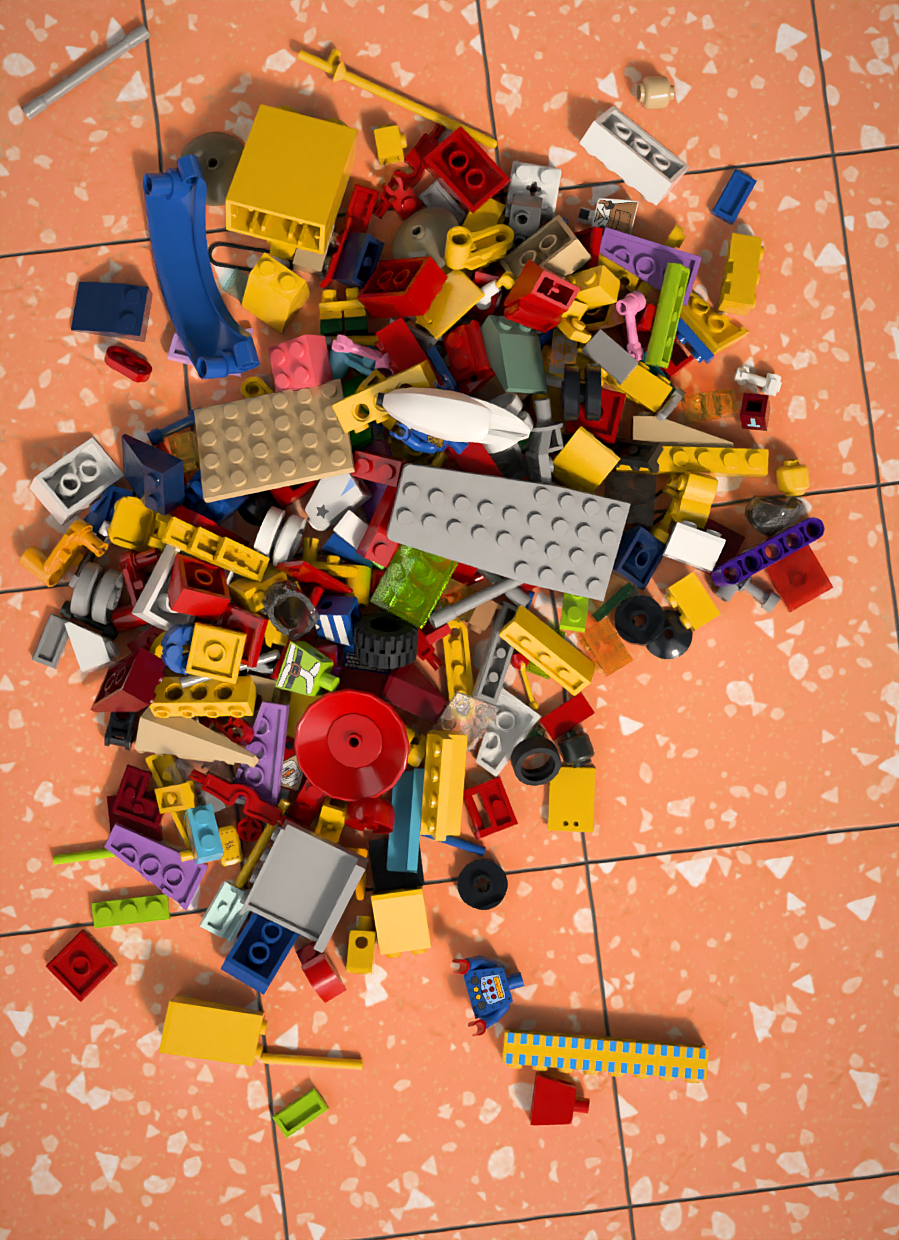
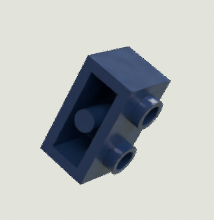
[333,232,385,289]

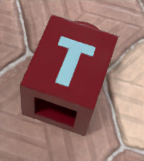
[740,393,771,431]

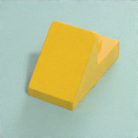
[557,300,592,344]
[154,781,198,814]

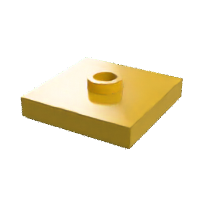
[185,622,247,684]

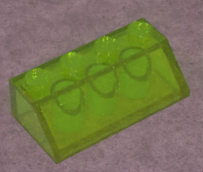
[370,544,459,629]

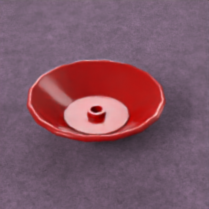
[294,688,410,802]

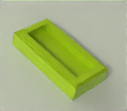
[272,1087,329,1139]

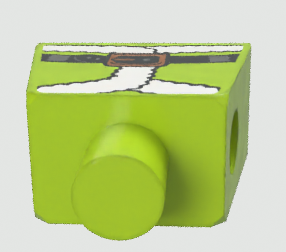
[275,641,340,696]

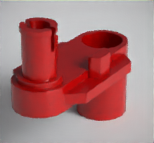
[112,547,162,633]

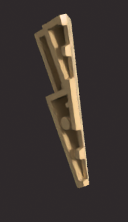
[135,707,259,767]

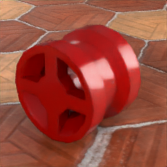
[237,816,264,842]

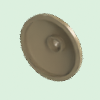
[180,132,244,206]
[392,207,460,269]

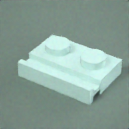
[199,880,250,943]

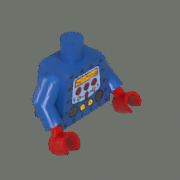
[452,955,524,1037]

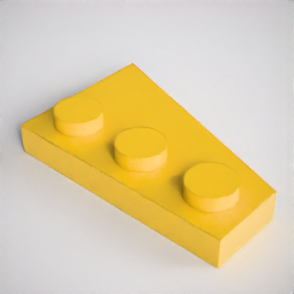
[680,291,749,355]

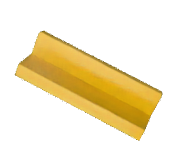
[499,605,596,696]

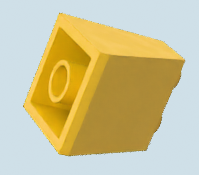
[241,252,311,335]
[371,885,431,958]

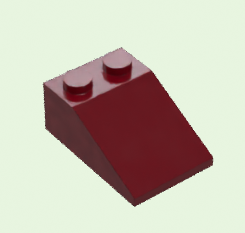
[90,647,165,712]

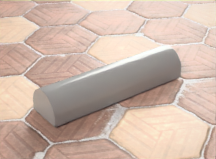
[471,601,518,705]

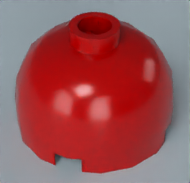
[344,795,395,834]

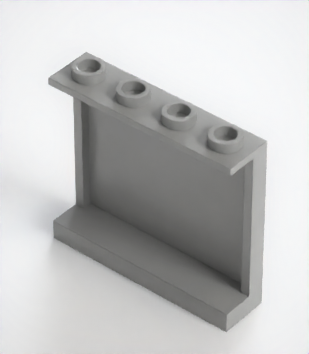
[239,819,369,953]

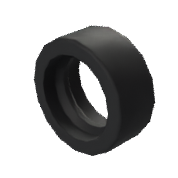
[511,736,561,786]

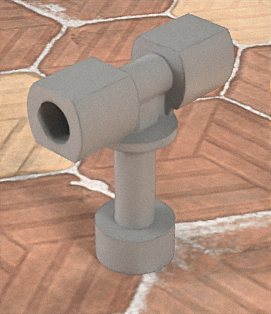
[715,558,781,613]

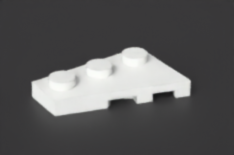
[476,688,541,777]

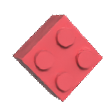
[268,334,333,392]

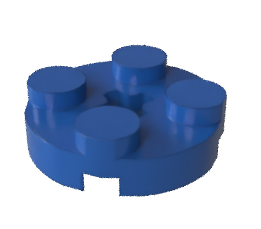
[161,623,195,676]

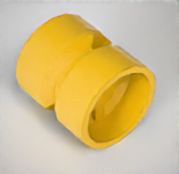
[404,723,427,768]

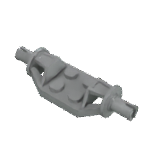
[525,398,563,485]

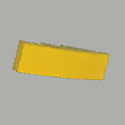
[161,517,270,582]

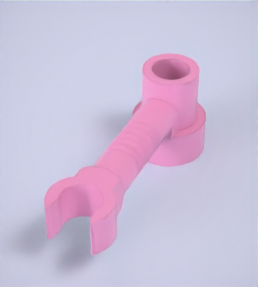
[616,291,646,361]
[332,335,394,377]

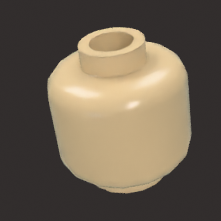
[637,76,675,109]

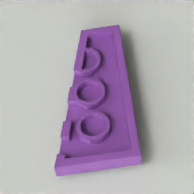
[599,227,702,307]
[234,700,290,805]
[105,822,208,911]

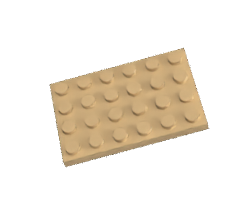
[194,379,355,503]

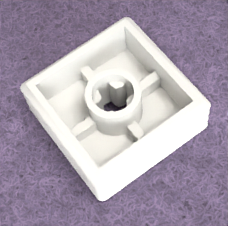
[505,161,562,221]

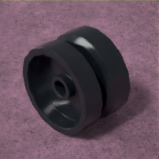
[561,364,601,421]

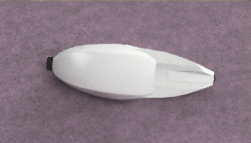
[376,387,531,444]

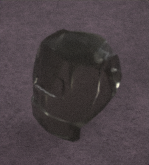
[744,496,803,538]
[261,580,320,641]

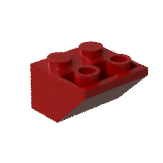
[504,259,581,315]

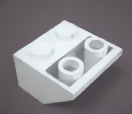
[662,520,726,573]

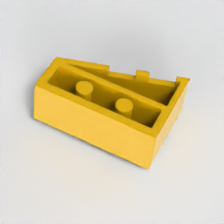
[717,233,765,316]

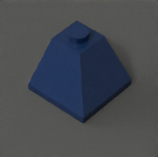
[611,525,666,591]

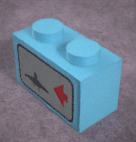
[184,803,224,865]

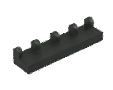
[600,437,664,473]

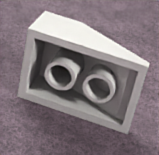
[29,437,124,526]

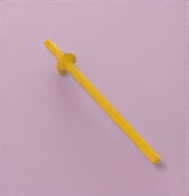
[297,49,497,149]

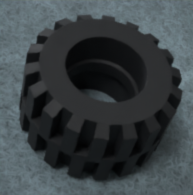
[354,612,419,669]

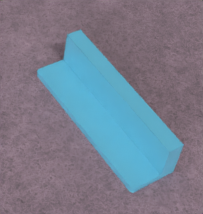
[387,768,424,873]

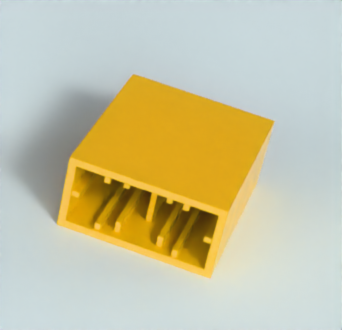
[225,104,358,255]

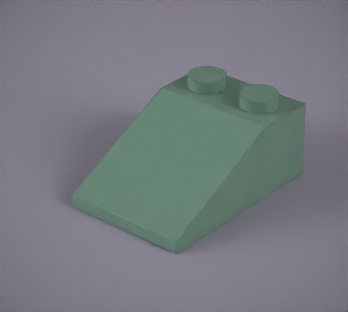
[480,315,548,394]

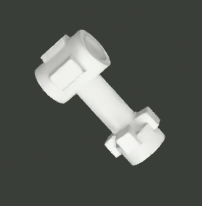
[733,366,782,396]

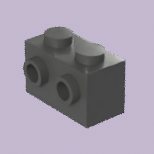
[505,194,543,251]

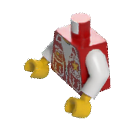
[471,263,517,325]

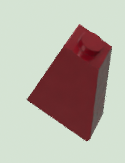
[380,662,449,723]

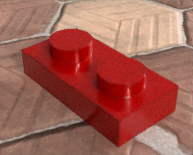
[287,779,327,827]

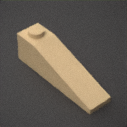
[631,412,734,448]

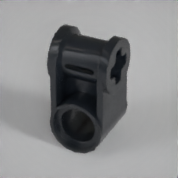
[104,712,138,751]

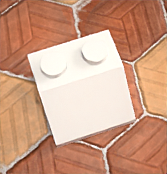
[64,622,120,673]

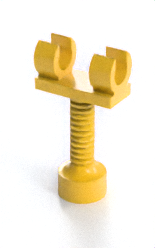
[649,474,680,544]

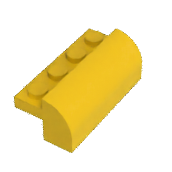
[420,730,468,841]

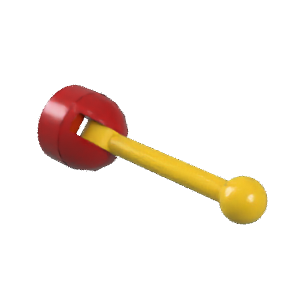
[510,652,538,710]

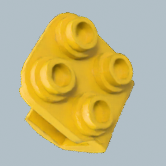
[107,496,176,552]

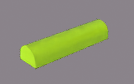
[644,263,690,368]

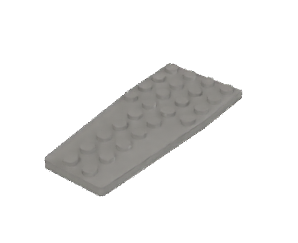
[386,463,631,601]

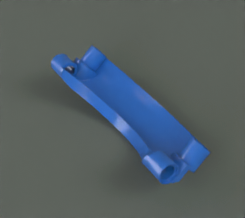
[143,154,260,380]

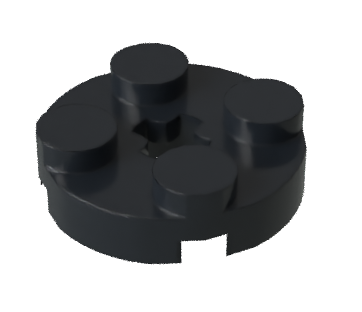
[614,595,665,647]
[457,859,508,910]

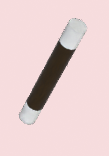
[69,520,111,589]

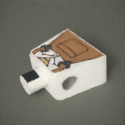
[577,198,639,240]

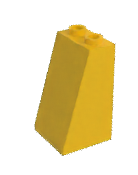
[159,994,268,1067]

